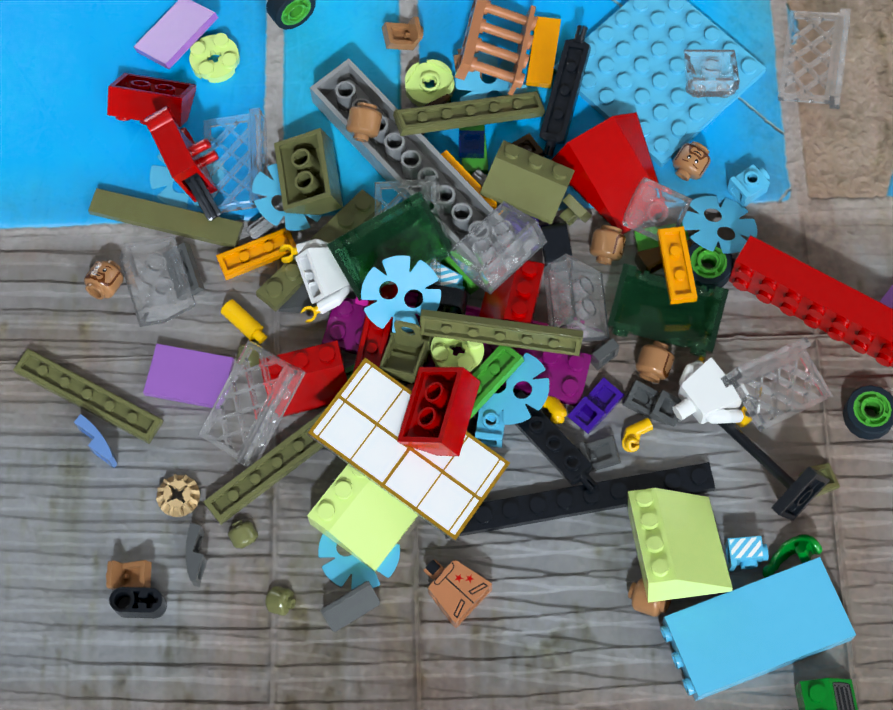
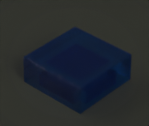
[459,130,485,158]

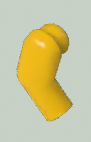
[542,396,567,424]
[621,418,653,452]

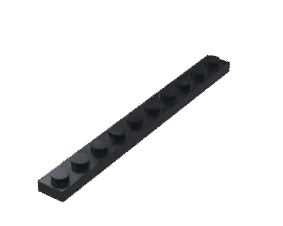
[444,462,715,539]

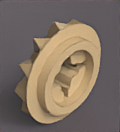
[156,474,200,517]

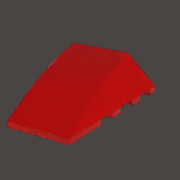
[552,112,667,235]

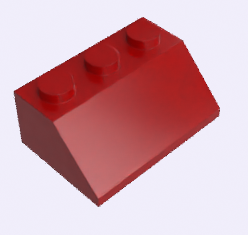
[107,73,196,127]
[479,259,545,324]
[259,340,348,419]
[397,367,480,457]

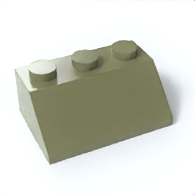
[274,128,343,215]
[480,140,575,225]

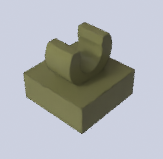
[560,193,592,226]

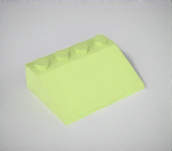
[307,463,419,571]
[628,488,733,602]

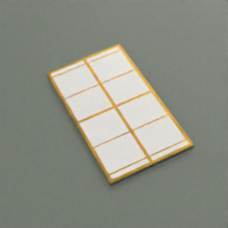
[307,358,510,542]

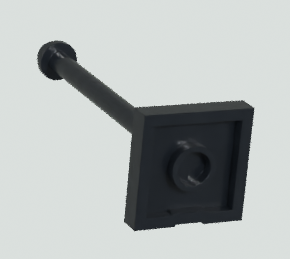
[679,388,830,521]

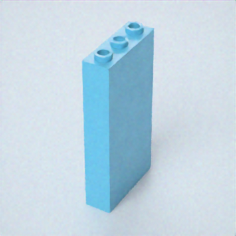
[660,557,856,701]

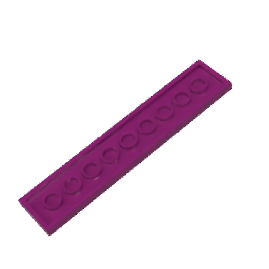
[322,298,592,406]

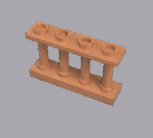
[455,0,538,96]

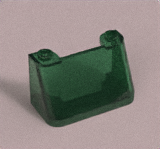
[327,188,454,301]
[607,263,729,357]

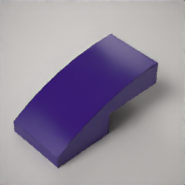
[567,377,625,434]

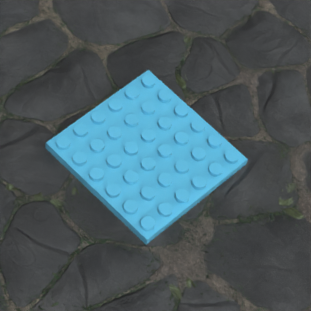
[553,0,766,168]

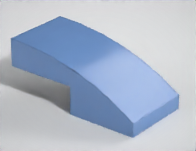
[74,414,117,468]

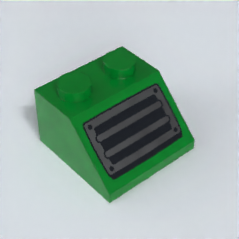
[795,678,858,710]

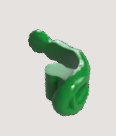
[762,534,823,578]

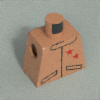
[424,559,492,628]

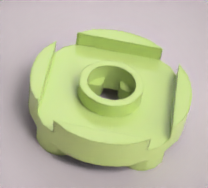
[189,33,240,83]
[405,59,455,107]
[430,337,484,373]

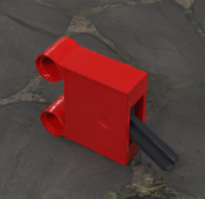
[144,106,221,221]

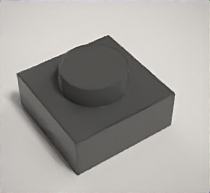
[591,338,619,371]

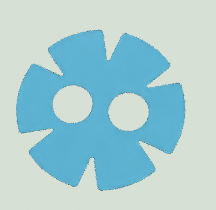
[456,52,527,123]
[150,141,225,209]
[252,164,322,231]
[682,196,757,254]
[361,255,441,333]
[478,353,550,425]
[318,534,400,590]

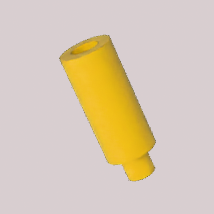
[221,299,267,344]

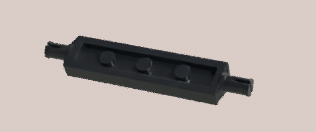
[539,25,591,158]
[496,386,599,493]

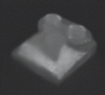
[684,50,740,98]
[622,177,692,241]

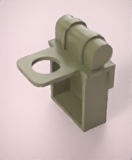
[379,320,433,384]

